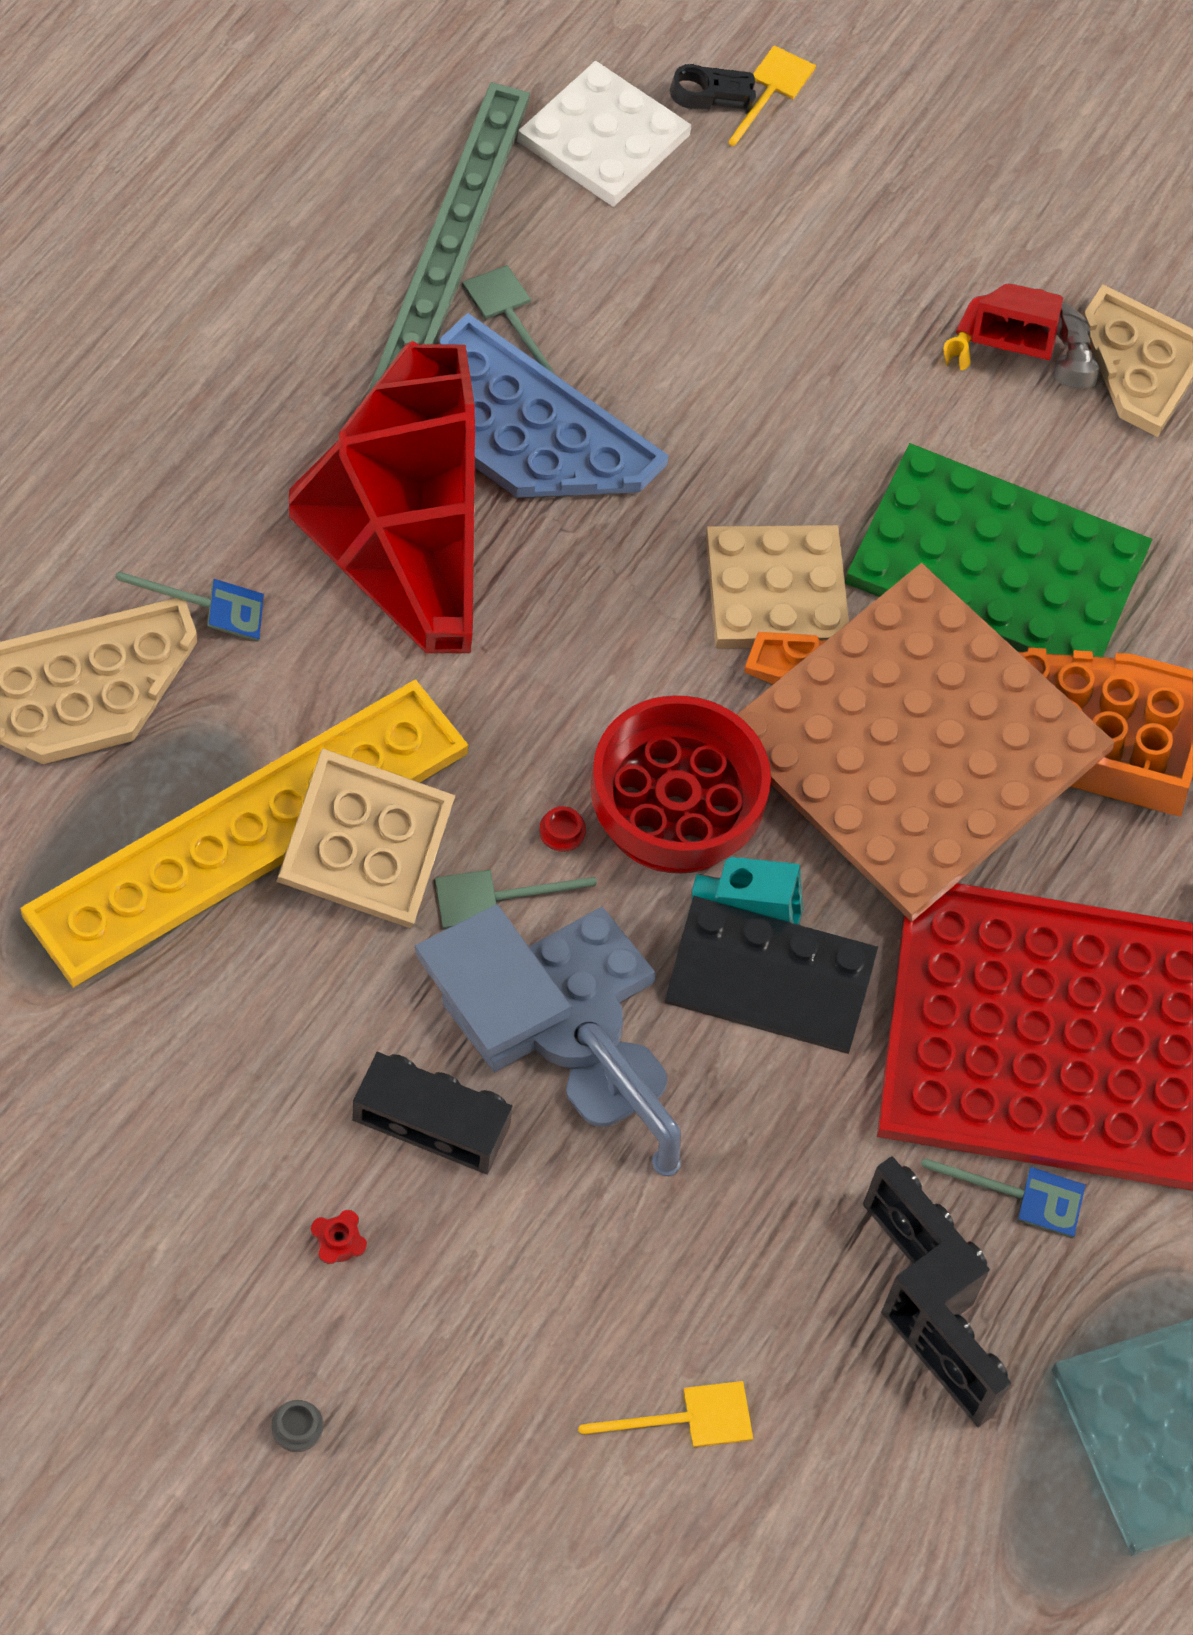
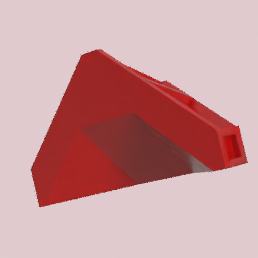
[289,341,475,653]

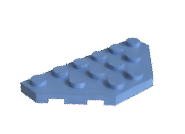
[440,313,669,498]

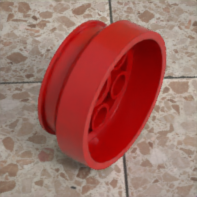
[591,695,771,874]

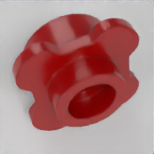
[311,1210,367,1264]

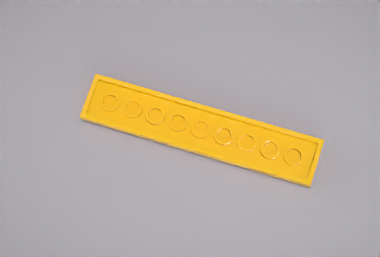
[20,679,469,988]

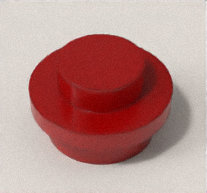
[539,806,586,852]

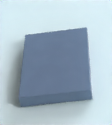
[415,904,572,1059]

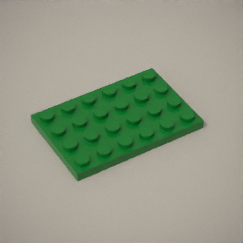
[845,443,1153,657]

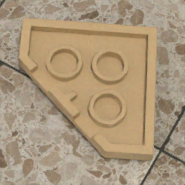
[1083,284,1193,437]

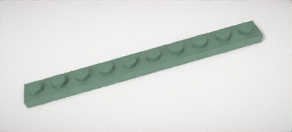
[366,82,530,396]

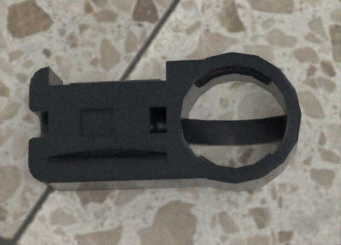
[669,64,756,114]

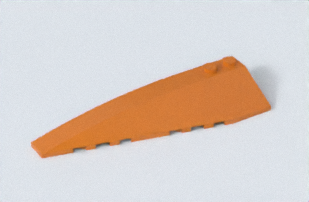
[744,632,1193,817]

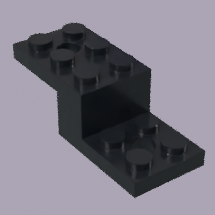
[863,1156,1011,1428]

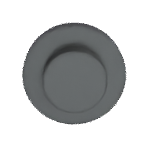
[272,1400,323,1452]

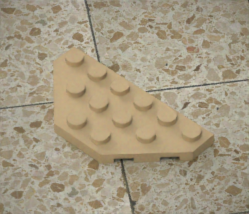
[0,598,197,764]

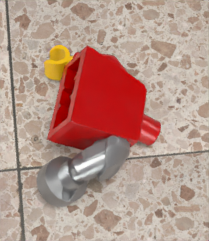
[943,283,1099,388]

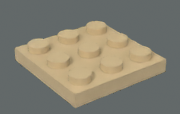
[705,525,849,649]
[276,748,456,929]

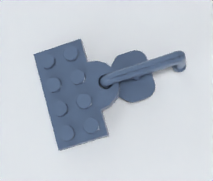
[442,906,681,1176]

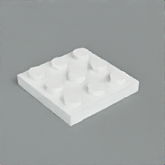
[517,61,691,207]

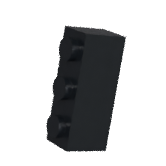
[352,1052,513,1175]

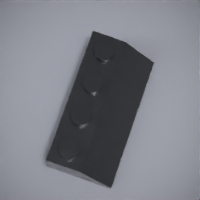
[665,896,878,1054]

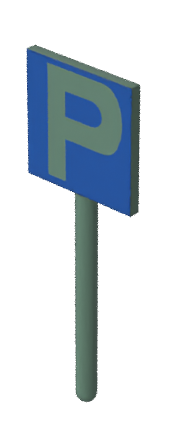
[115,572,264,642]
[921,1159,1086,1238]

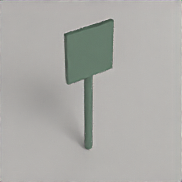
[462,265,554,374]
[435,869,597,930]

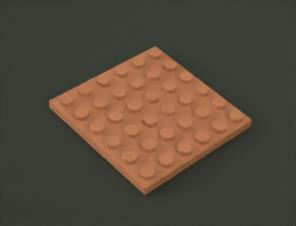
[737,563,1115,922]

